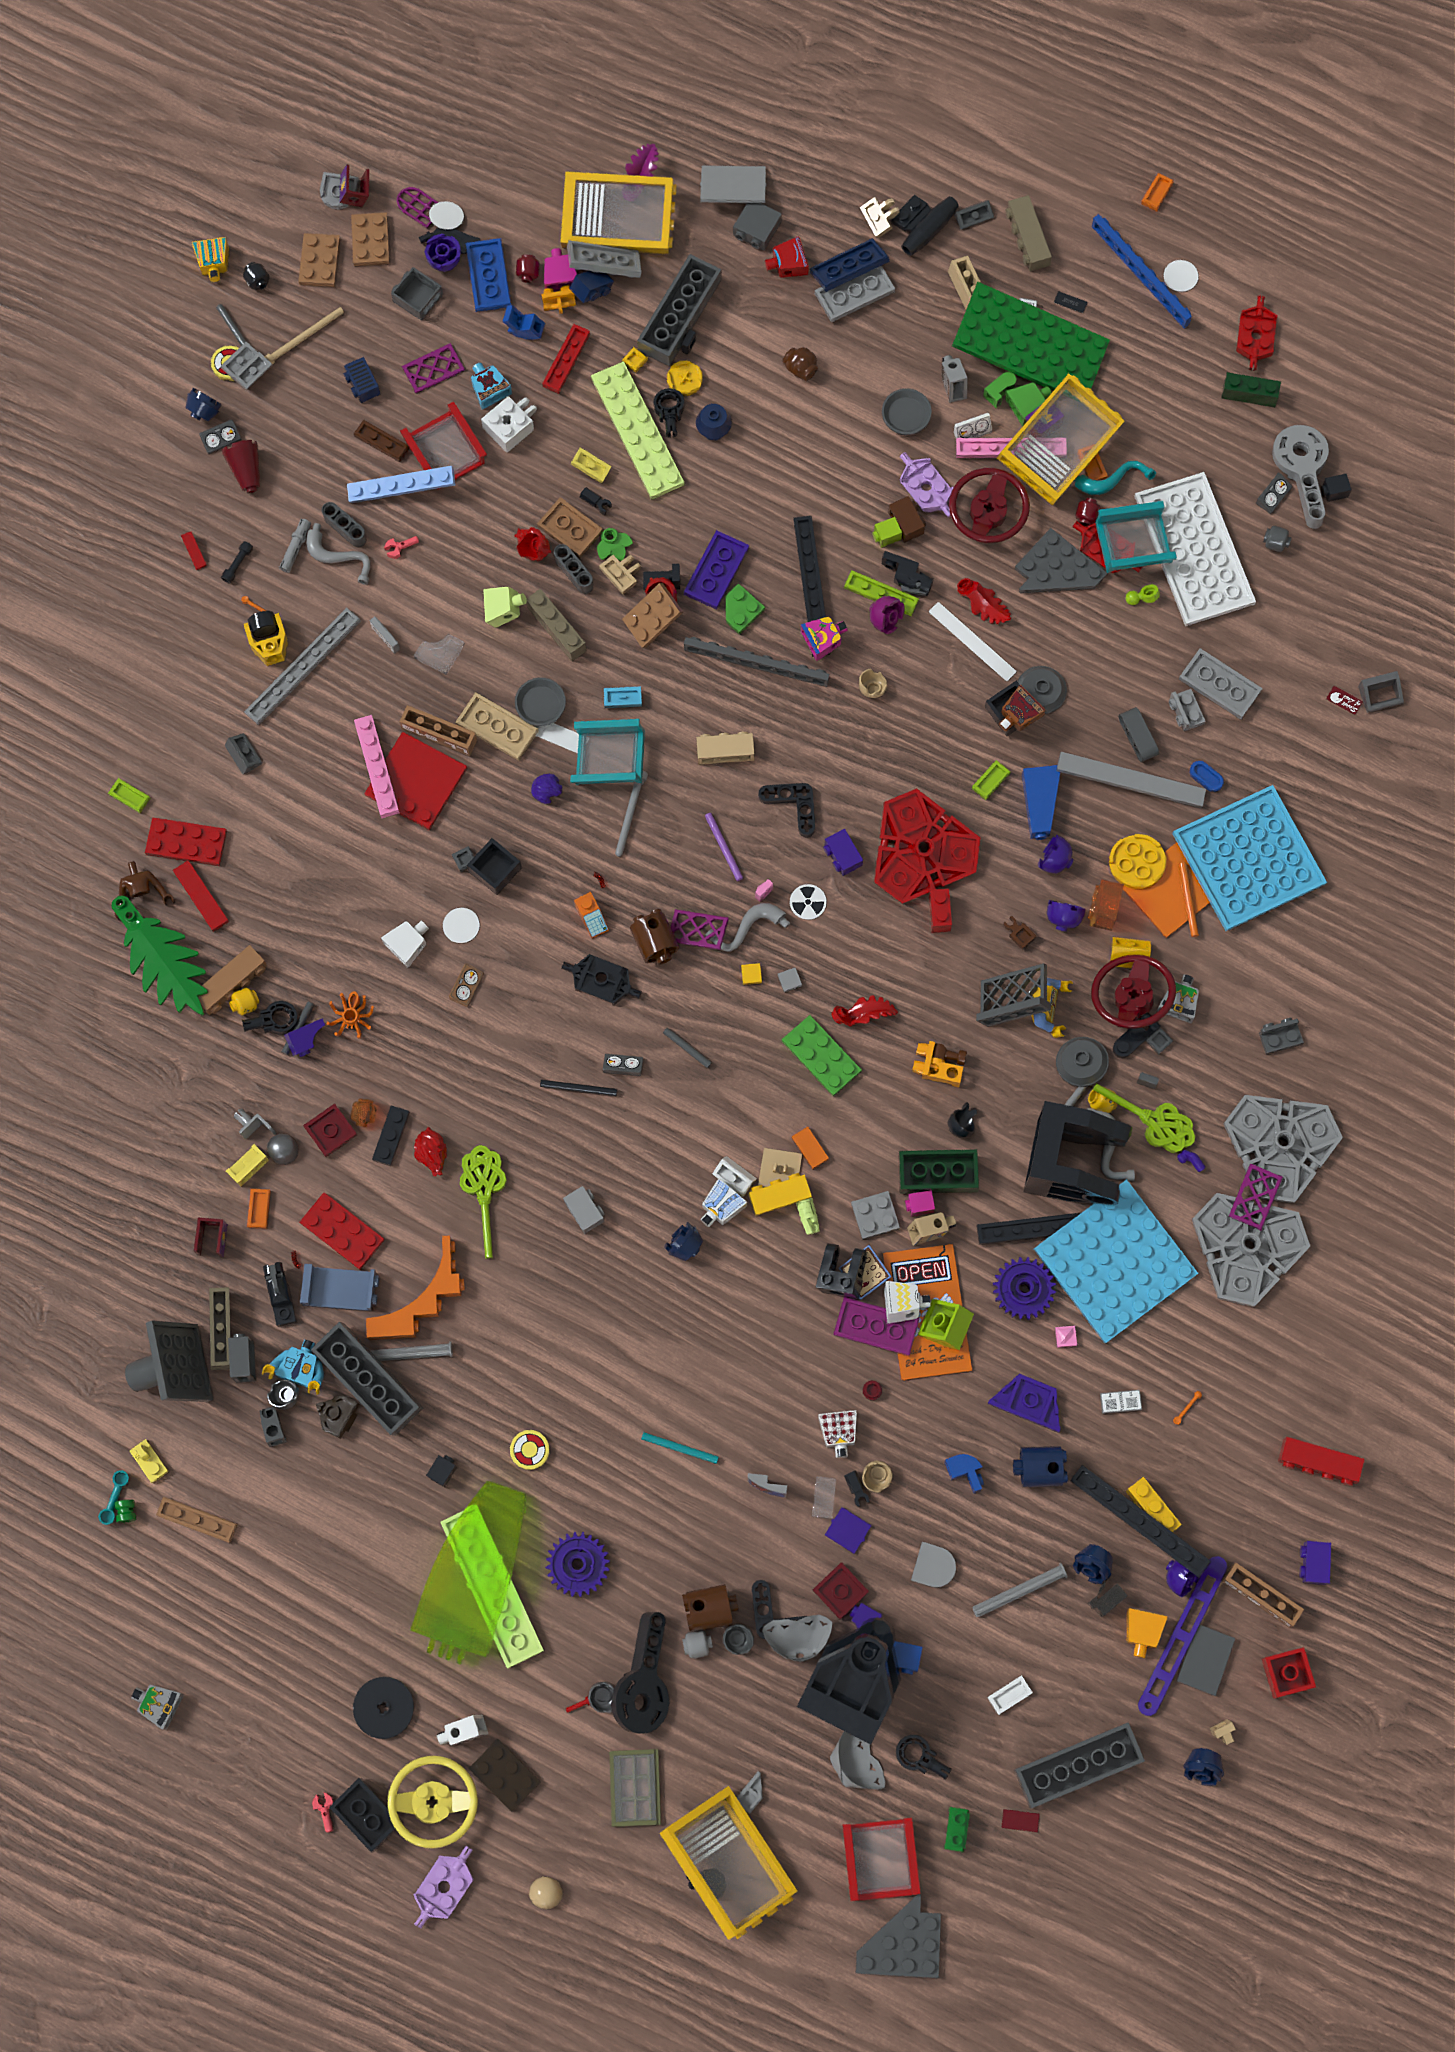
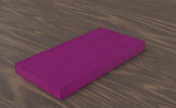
[833,1297,920,1356]

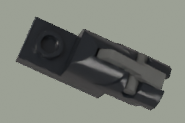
[882,551,934,596]
[263,1262,297,1327]

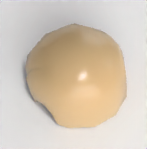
[859,669,887,698]
[862,1461,893,1493]
[529,1876,563,1909]

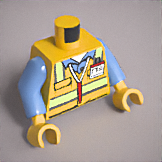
[1031,978,1073,1038]

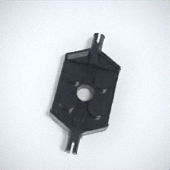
[561,954,642,1006]

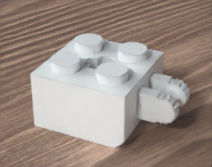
[481,396,537,453]

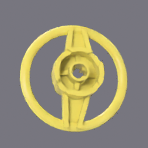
[388,1756,478,1848]

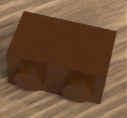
[888,496,926,543]

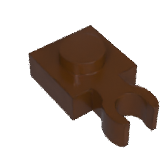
[1003,916,1036,950]

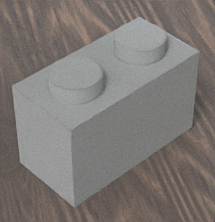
[563,1186,605,1234]

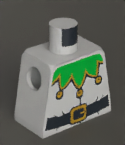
[1157,975,1199,1024]
[131,1685,184,1730]

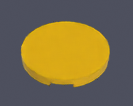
[1109,834,1166,889]

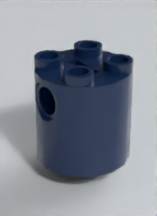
[1013,1446,1068,1488]

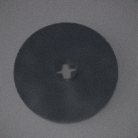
[353,1677,414,1739]

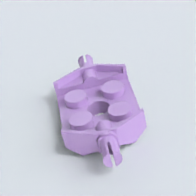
[900,452,953,518]
[414,1846,474,1929]

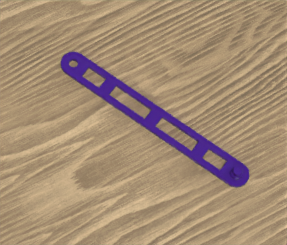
[1138,1556,1227,1716]

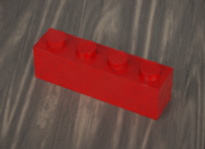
[1278,1437,1364,1486]

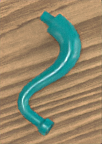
[1074,461,1156,495]

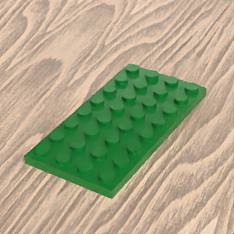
[952,282,1110,403]

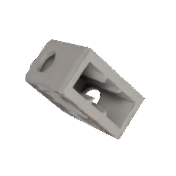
[941,355,967,403]

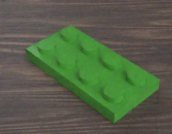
[781,1015,862,1096]

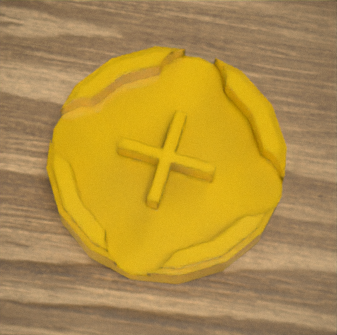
[667,361,703,396]

